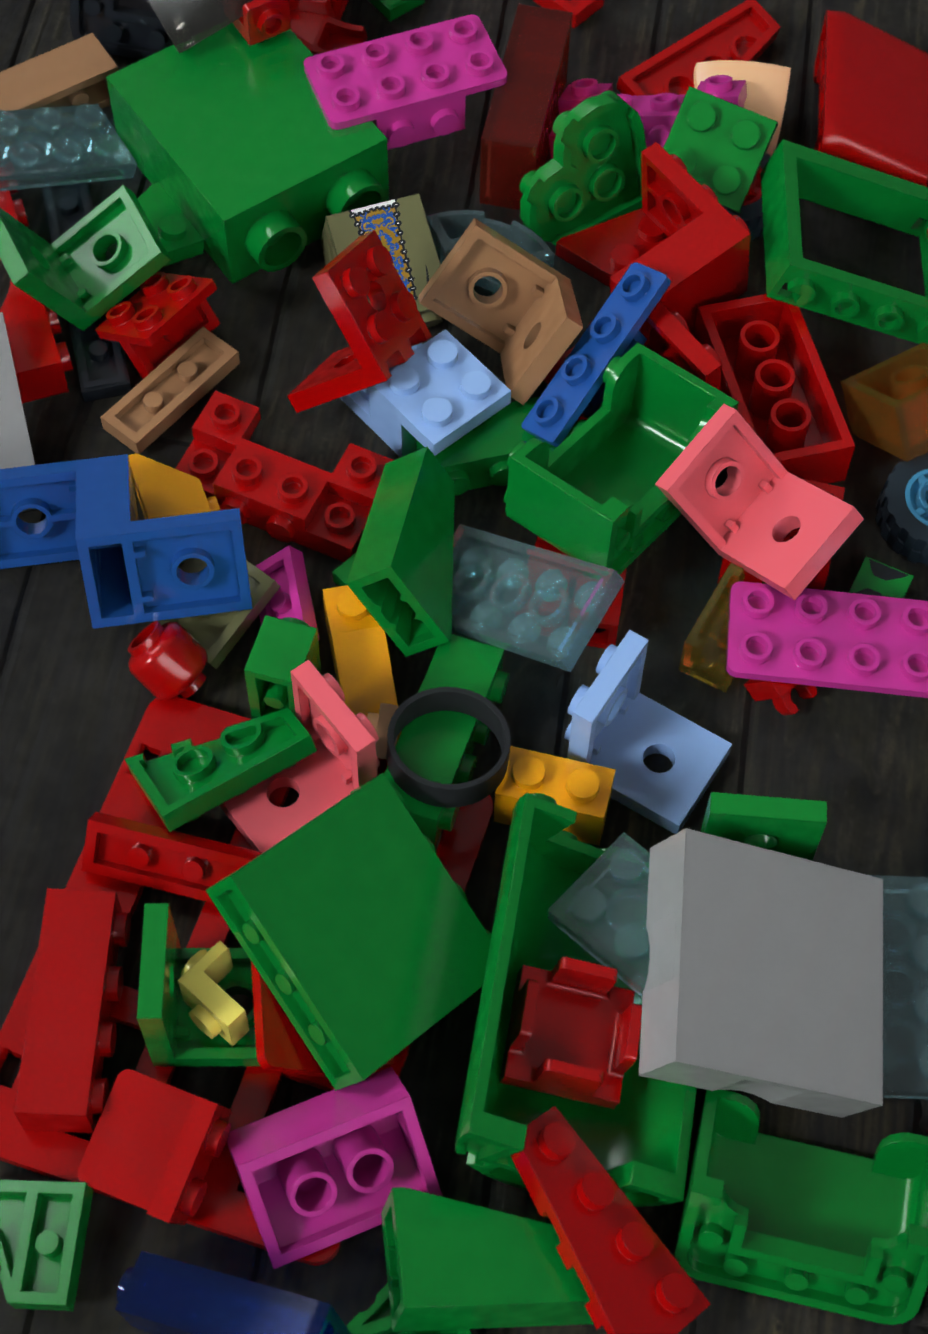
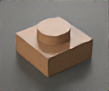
[367,703,399,760]

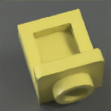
[178,941,249,1047]

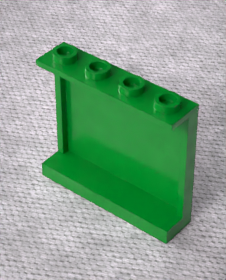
[205,773,492,1090]

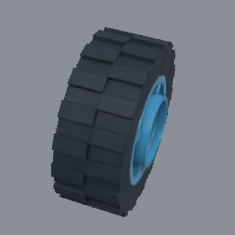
[875,451,928,566]

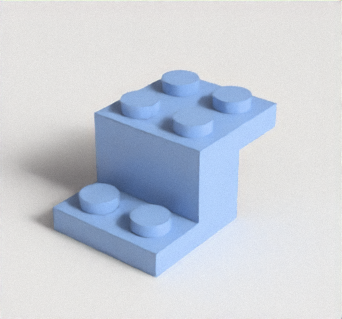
[340,329,511,457]

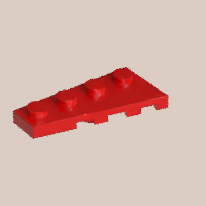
[616,0,781,96]
[510,1106,711,1334]

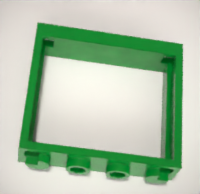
[760,139,928,347]

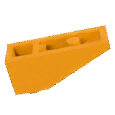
[322,585,402,744]

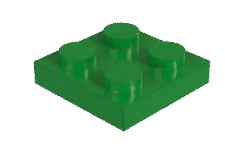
[664,86,778,214]

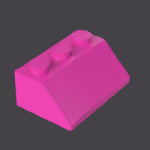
[227,1066,443,1269]

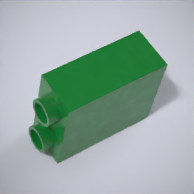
[106,18,389,284]

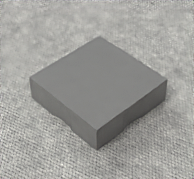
[639,828,883,1118]

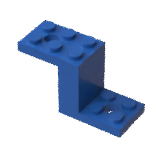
[0,454,253,629]

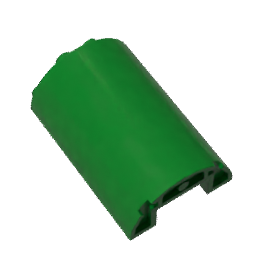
[455,793,697,1207]

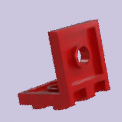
[287,230,432,413]

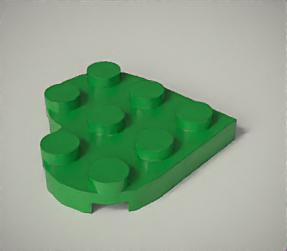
[519,90,646,246]

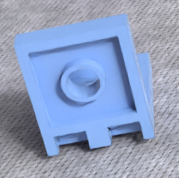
[564,630,732,834]

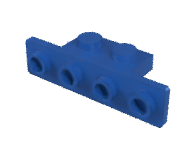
[521,262,671,447]

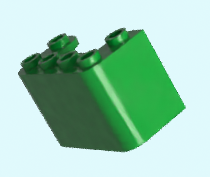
[504,343,739,582]

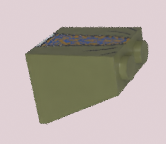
[319,193,442,328]

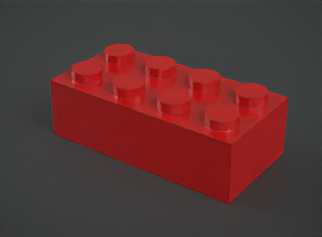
[693,294,855,484]

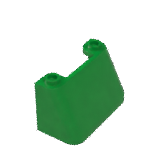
[675,1090,928,1325]

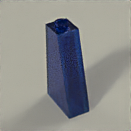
[115,1250,351,1334]

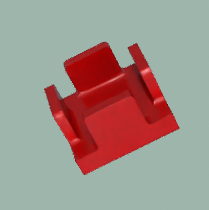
[499,957,642,1109]

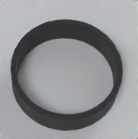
[386,687,511,808]

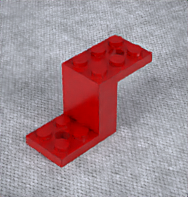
[610,142,751,391]

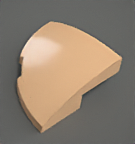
[693,60,791,156]

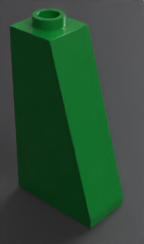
[346,447,455,657]
[381,1187,594,1332]

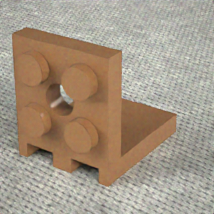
[419,218,583,405]

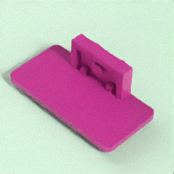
[304,15,507,150]
[726,581,928,698]

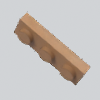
[100,327,240,454]

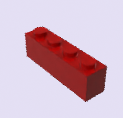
[14,888,131,1133]

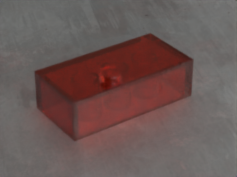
[479,4,572,210]

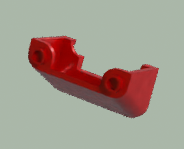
[813,10,928,187]

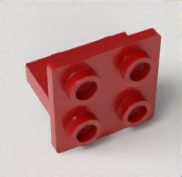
[95,272,220,379]

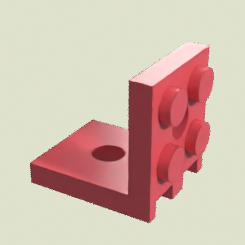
[655,404,864,600]
[219,660,380,852]

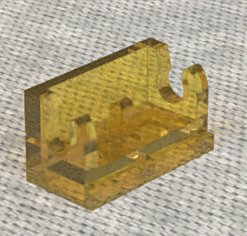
[679,563,767,693]

